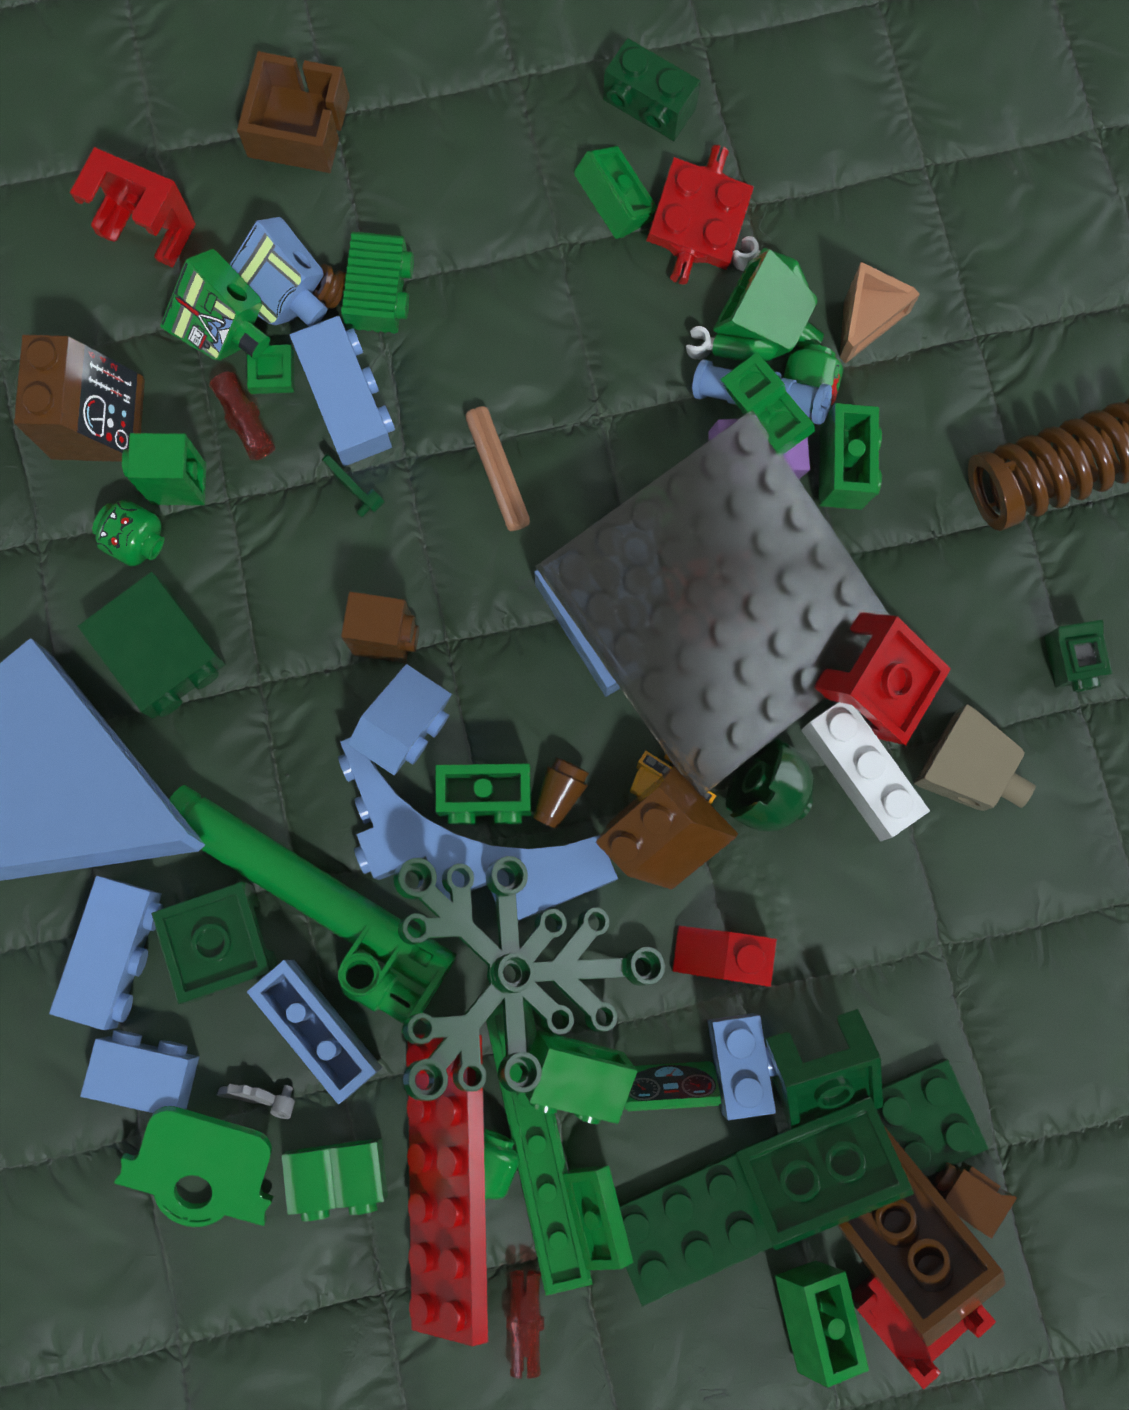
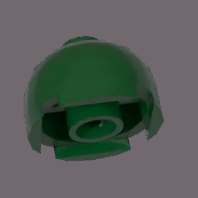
[725,736,814,832]

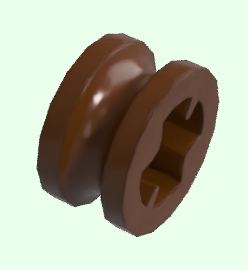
[312,264,346,309]

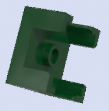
[151,882,278,1005]
[766,1009,883,1130]

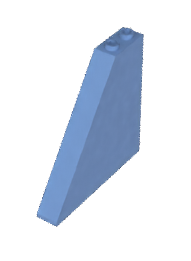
[0,638,205,881]

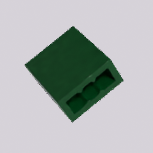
[77,572,226,719]

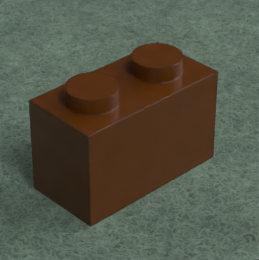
[341,591,419,663]

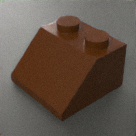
[595,766,738,890]

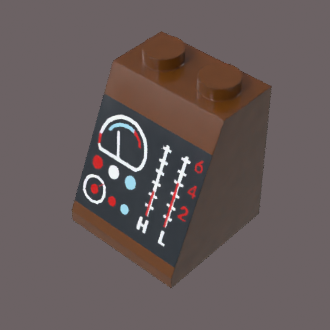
[14,335,145,462]

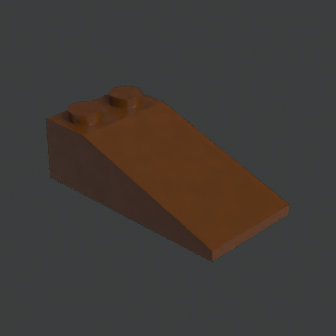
[837,1126,1006,1347]

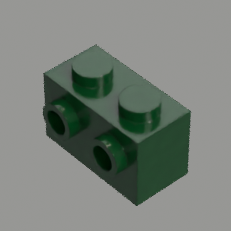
[603,38,701,141]

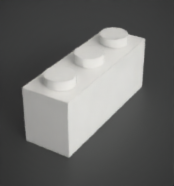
[801,702,930,842]

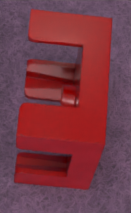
[70,147,196,268]
[814,612,951,745]
[851,1273,996,1390]

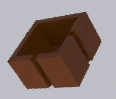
[237,51,350,173]

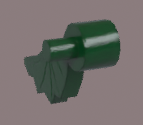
[321,454,385,518]

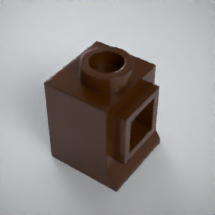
[932,1162,1017,1239]

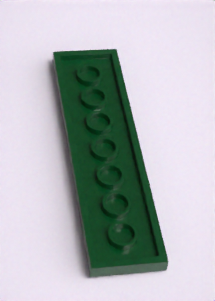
[619,1058,989,1307]

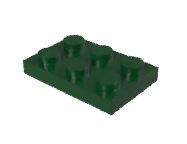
[736,1097,914,1250]

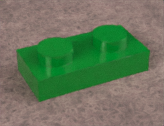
[563,1165,634,1270]

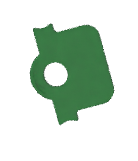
[114,1106,274,1227]

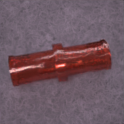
[209,371,275,460]
[506,1270,544,1379]

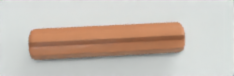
[466,406,530,531]

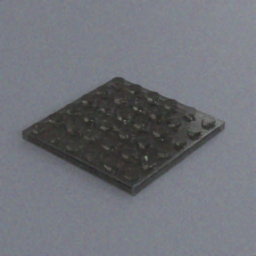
[535,410,889,796]

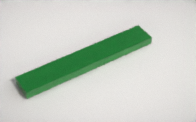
[486,1000,593,1296]

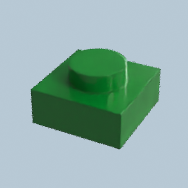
[247,345,294,394]

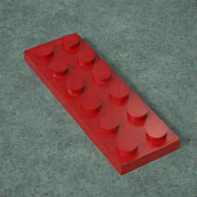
[406,1033,488,1346]

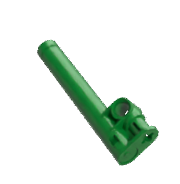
[169,785,458,1033]

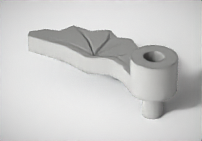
[217,1084,295,1119]

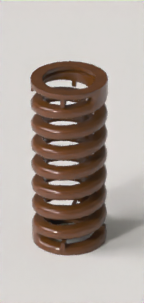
[968,398,1129,531]

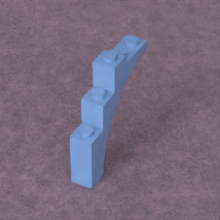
[338,737,618,921]

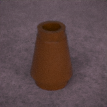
[533,757,589,829]

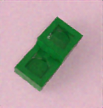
[720,352,815,458]

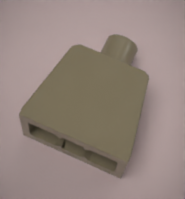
[914,704,1036,811]

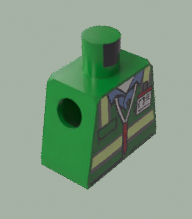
[160,249,270,360]

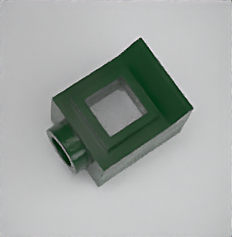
[1044,619,1113,692]

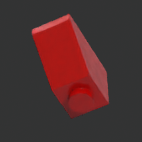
[672,926,777,987]

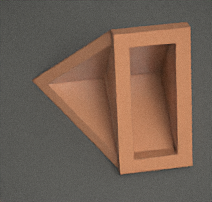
[840,262,920,364]

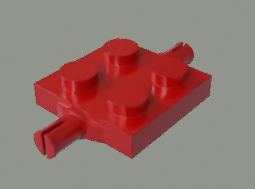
[646,145,754,285]

